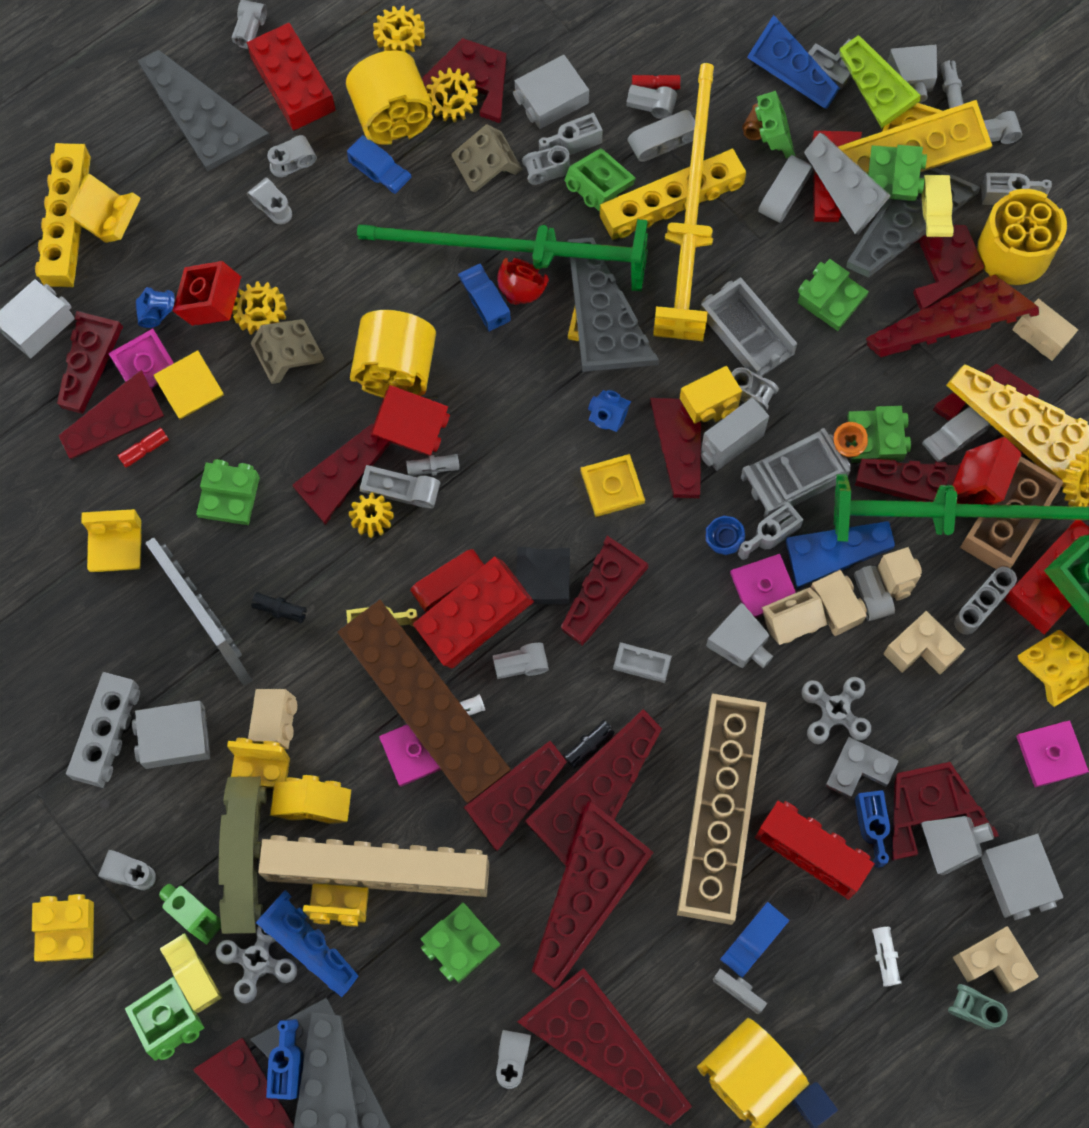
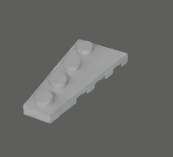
[804,133,891,235]

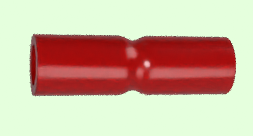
[632,75,680,90]
[117,427,169,468]

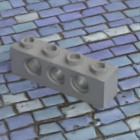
[66,672,140,788]

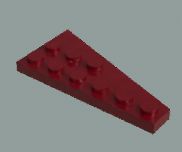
[866,274,1039,357]
[524,709,662,866]
[532,801,654,989]
[517,968,692,1126]

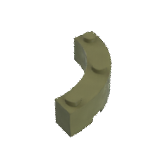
[219,776,267,934]

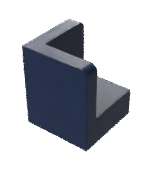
[792,1082,838,1128]

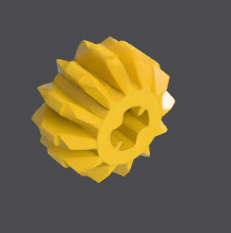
[349,492,394,538]

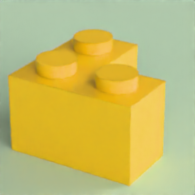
[680,366,742,423]
[270,775,351,824]

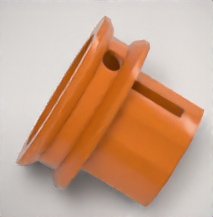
[833,422,868,458]

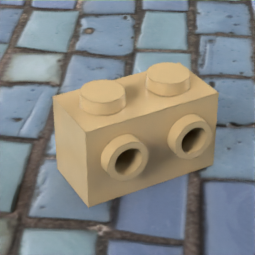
[1012,298,1078,361]
[877,547,922,601]
[811,570,867,636]
[762,587,828,645]
[248,689,297,749]

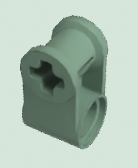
[948,984,1008,1030]

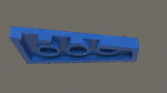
[747,15,840,109]
[786,521,895,590]
[256,890,358,997]

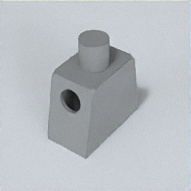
[887,44,937,103]
[706,603,774,668]
[921,816,994,875]

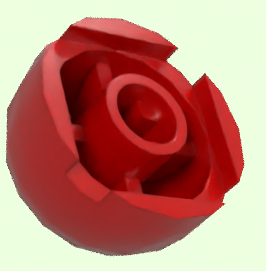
[497,258,549,305]

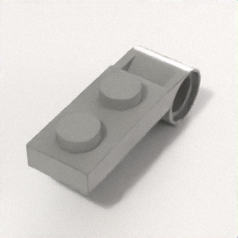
[360,465,440,508]

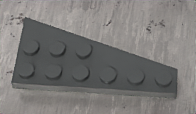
[568,237,659,372]

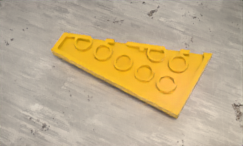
[946,364,1089,488]

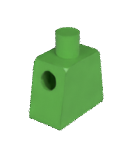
[159,884,221,945]

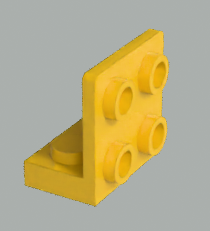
[67,174,141,243]
[82,509,141,572]
[1018,630,1089,707]
[227,738,290,789]
[303,883,369,927]

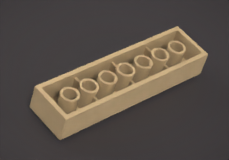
[677,694,766,925]
[258,835,489,897]

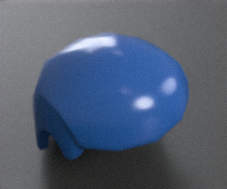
[706,516,745,555]

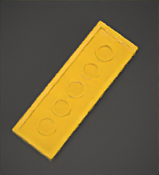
[838,100,992,174]

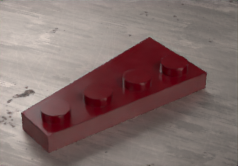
[58,369,165,459]
[650,398,701,498]
[292,423,390,525]
[193,1038,294,1128]

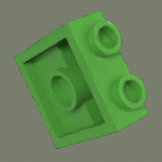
[755,91,795,158]
[868,145,927,201]
[564,148,636,211]
[798,259,869,331]
[847,406,911,463]
[196,459,260,525]
[421,903,501,983]
[125,976,204,1061]

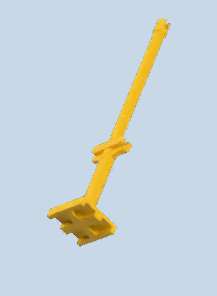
[653,63,714,341]

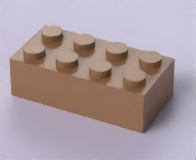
[960,457,1063,570]

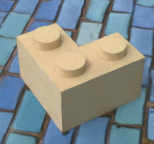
[884,611,965,675]
[953,926,1039,994]

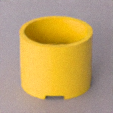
[346,50,433,145]
[977,189,1067,285]
[350,310,436,398]
[697,1018,809,1128]

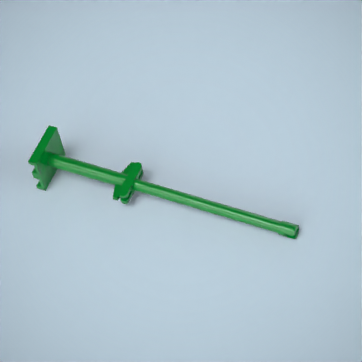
[357,219,648,292]
[833,474,1089,541]

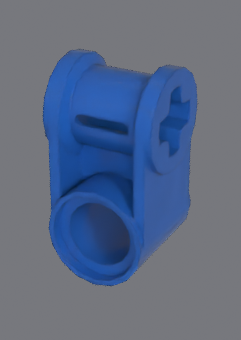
[136,287,174,328]

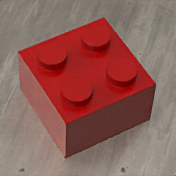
[173,261,242,326]

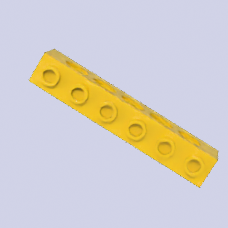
[35,143,91,287]
[600,149,746,240]

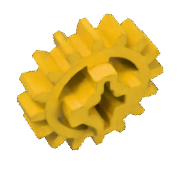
[373,6,425,53]
[426,68,478,122]
[232,281,287,335]
[1062,451,1089,507]

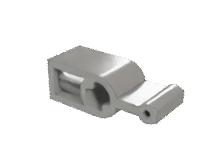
[539,113,603,155]
[981,173,1052,205]
[922,407,991,462]
[738,502,803,560]

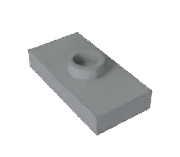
[613,642,672,683]
[713,969,767,1014]

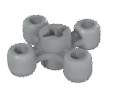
[801,677,871,744]
[216,925,297,1003]

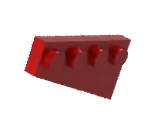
[813,131,862,222]

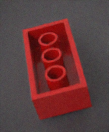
[246,22,336,131]
[1003,520,1089,635]
[413,556,534,668]
[755,801,875,900]

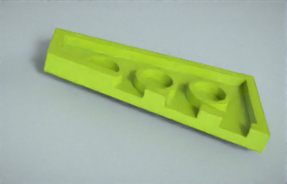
[839,35,921,129]

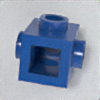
[588,390,631,432]

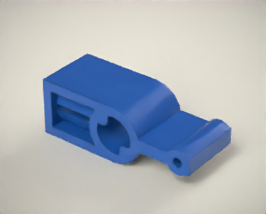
[347,135,411,194]
[458,264,511,332]
[855,790,890,868]
[720,902,790,978]
[266,1019,304,1100]

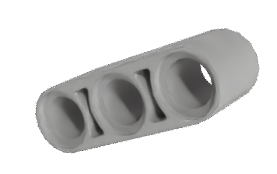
[628,110,695,162]
[758,155,813,223]
[954,567,1017,635]

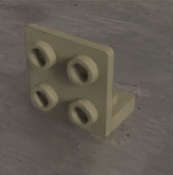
[452,124,522,192]
[251,319,324,384]

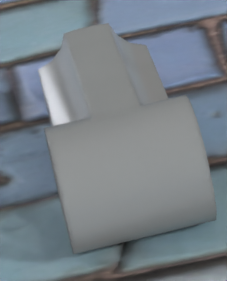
[231,0,267,49]
[626,85,677,119]
[984,111,1022,144]
[854,566,895,621]
[493,643,549,679]

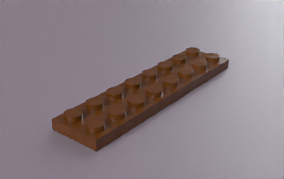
[337,599,511,804]

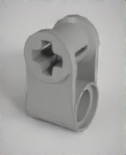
[267,135,317,177]
[522,146,570,185]
[247,177,292,225]
[731,367,779,412]
[98,850,156,890]
[496,1030,531,1089]

